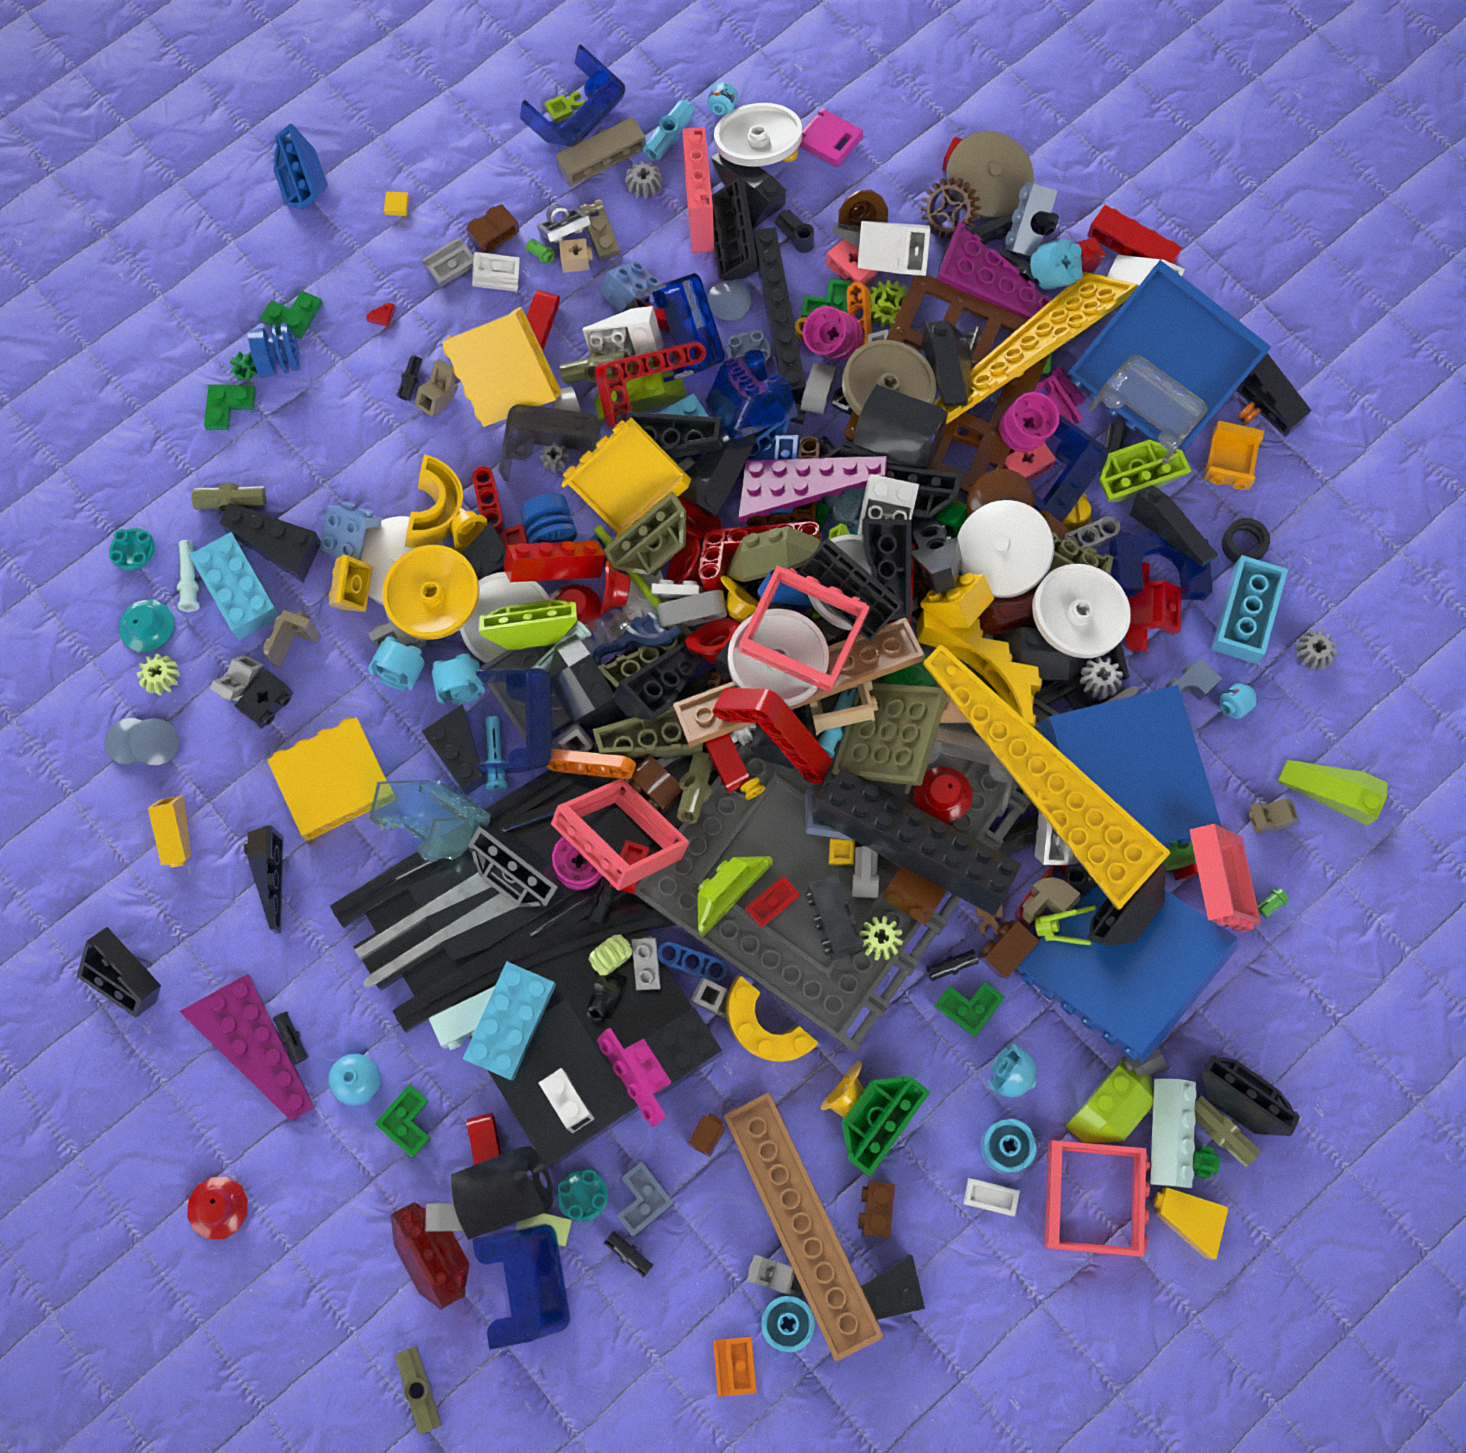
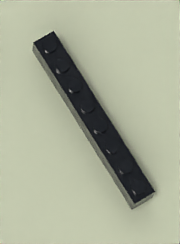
[753,227,806,401]

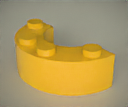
[405,454,463,548]
[725,975,818,1062]

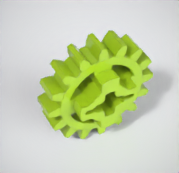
[870,280,907,329]

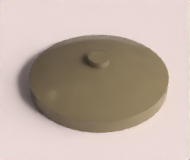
[946,131,1034,220]
[842,340,936,416]

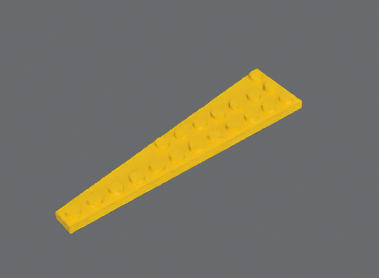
[932,272,1138,424]
[923,644,1171,910]

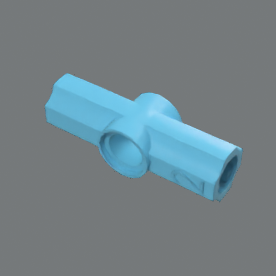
[643,100,695,161]

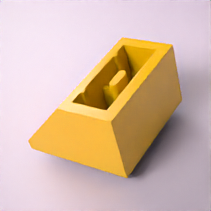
[920,573,994,628]

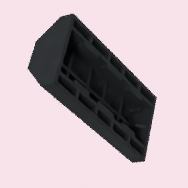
[707,178,757,281]
[797,537,904,642]

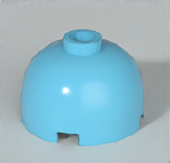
[988,1044,1037,1098]
[328,1054,381,1106]

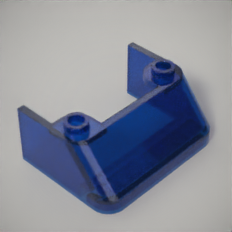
[520,44,625,147]
[635,273,725,383]
[1034,414,1108,522]
[476,668,553,774]

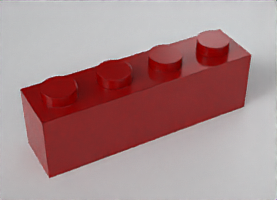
[1087,204,1182,264]
[503,540,605,582]

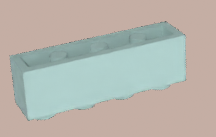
[429,986,495,1050]
[1150,1079,1196,1188]

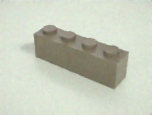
[555,117,646,187]

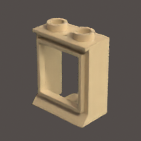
[809,681,878,735]

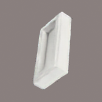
[963,1178,1020,1217]

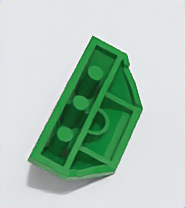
[841,1076,930,1177]

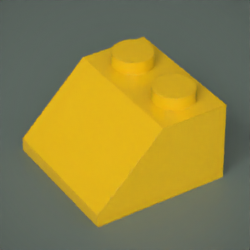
[328,555,373,612]

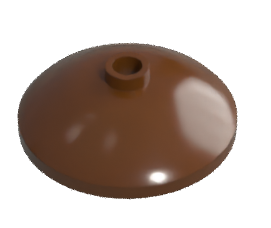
[966,469,1035,518]

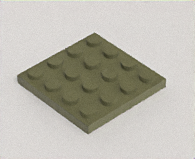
[832,683,948,786]

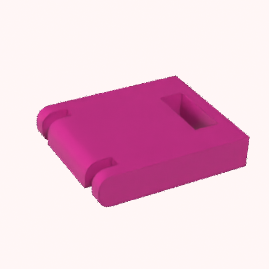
[799,109,863,168]
[1034,375,1082,440]

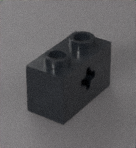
[234,669,294,729]

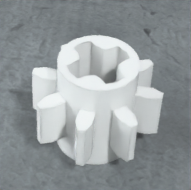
[729,724,757,746]

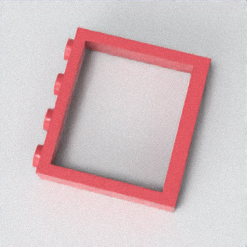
[682,127,714,253]
[738,565,870,693]
[551,779,690,891]
[1190,824,1261,932]
[1044,1140,1150,1257]

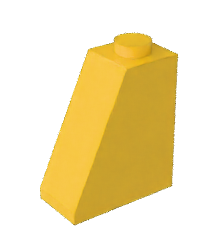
[148,795,191,868]
[1153,1188,1229,1260]

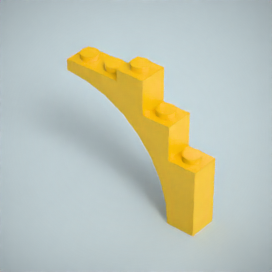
[916,609,1042,728]

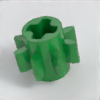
[230,351,258,381]
[1193,1145,1220,1179]

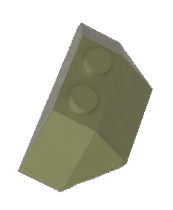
[603,492,686,575]
[727,526,821,582]

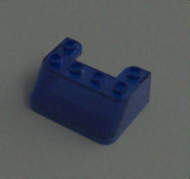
[706,349,798,439]
[472,1223,571,1350]

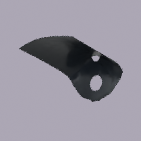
[853,384,948,469]
[451,1146,554,1240]

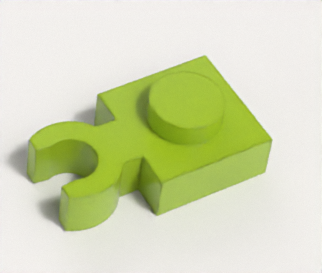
[544,91,586,124]

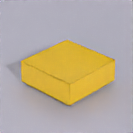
[384,192,409,216]
[828,838,855,866]

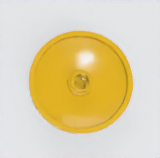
[382,545,480,640]

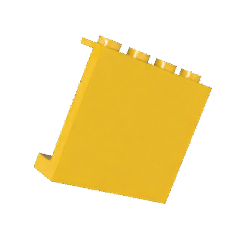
[442,307,562,427]
[561,417,691,540]
[267,717,396,841]

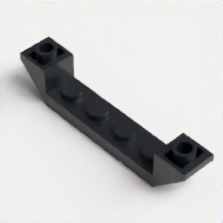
[938,211,1059,272]

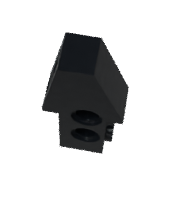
[911,516,962,594]

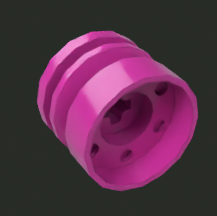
[803,306,863,360]
[999,392,1059,453]
[552,837,603,890]

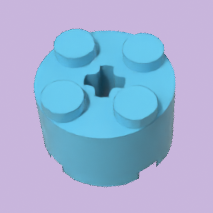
[1030,239,1083,290]
[368,637,425,691]
[432,654,485,705]
[980,1119,1037,1174]
[761,1295,815,1352]

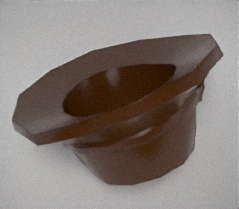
[838,189,888,226]

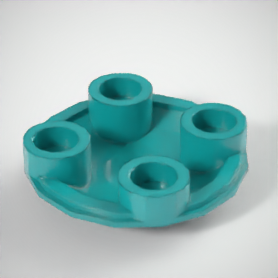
[109,528,155,571]
[557,1169,609,1222]

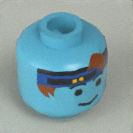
[707,82,738,116]
[1219,683,1256,719]

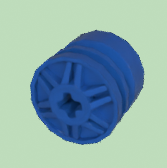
[248,322,300,378]
[519,493,578,544]

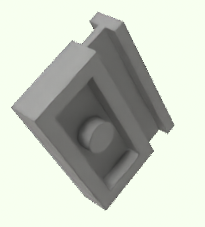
[422,237,474,287]

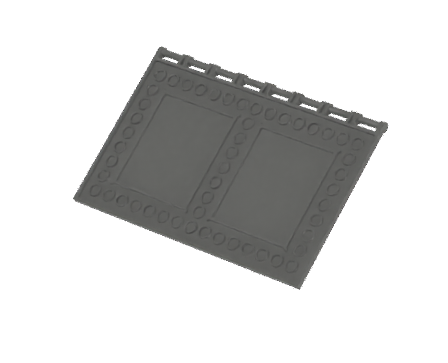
[634,616,1059,1054]

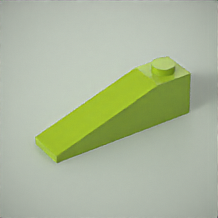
[1277,760,1388,826]

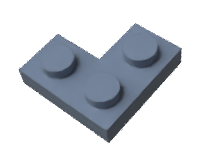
[617,1161,674,1237]

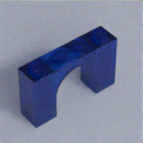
[1109,532,1213,601]

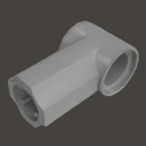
[852,846,879,898]

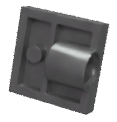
[537,204,591,243]

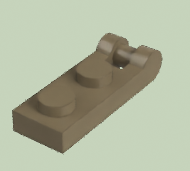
[579,199,621,261]

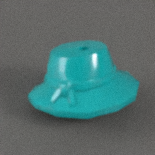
[119,599,175,653]

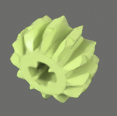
[137,654,180,695]
[859,916,903,960]
[588,935,633,975]

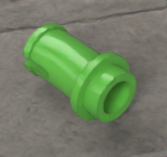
[526,238,555,264]
[1257,888,1289,919]

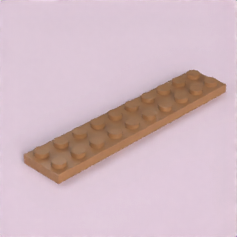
[673,618,925,747]
[723,1092,885,1362]

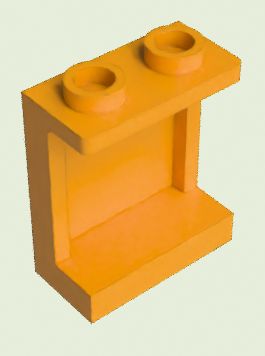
[1203,420,1264,490]

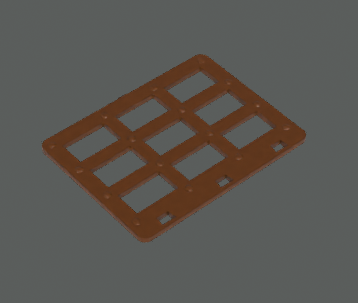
[844,274,1049,494]

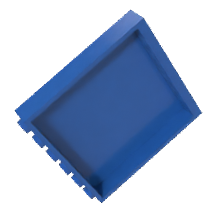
[1068,260,1272,452]
[1038,685,1222,867]
[1018,886,1238,1064]

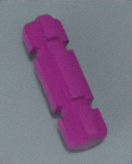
[1050,366,1085,407]

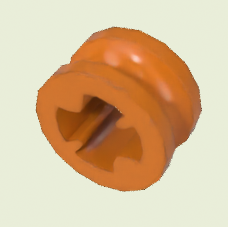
[1238,402,1261,425]

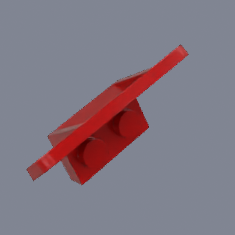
[1125,562,1182,652]

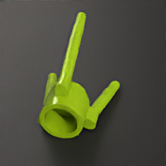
[1035,905,1096,945]

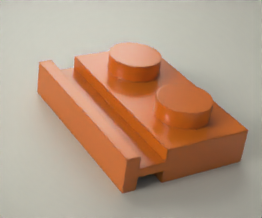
[713,1336,757,1397]

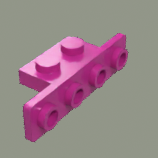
[597,1028,672,1127]

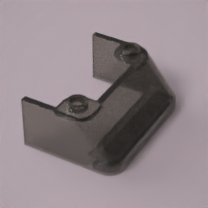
[499,404,601,481]

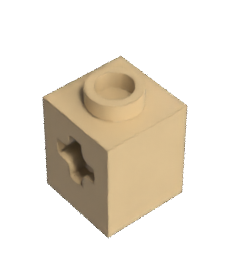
[559,238,593,273]

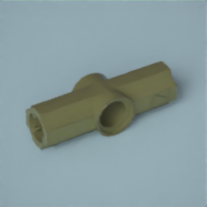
[560,350,631,384]
[191,483,267,512]
[677,751,713,824]
[1195,1095,1261,1168]
[394,1346,442,1435]

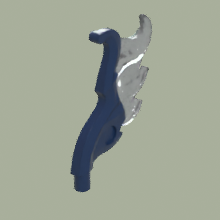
[585,604,683,666]

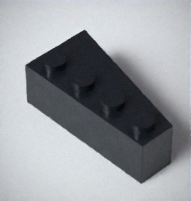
[626,411,725,458]
[220,503,321,583]

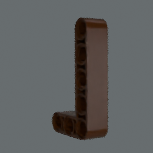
[746,436,821,527]

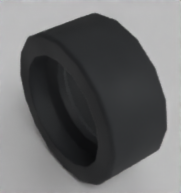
[1222,518,1270,563]

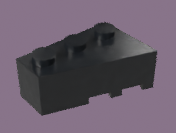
[422,704,486,796]

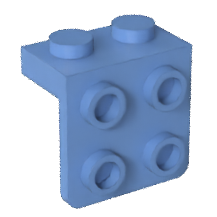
[598,261,665,313]
[320,502,382,560]

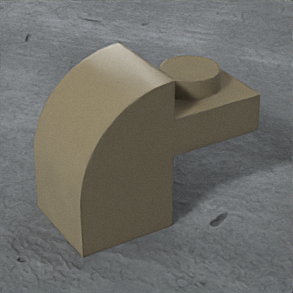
[414,359,459,417]
[1248,798,1300,834]
[1022,878,1080,924]

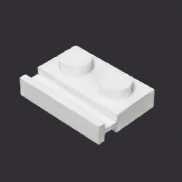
[472,252,519,292]
[651,580,704,598]

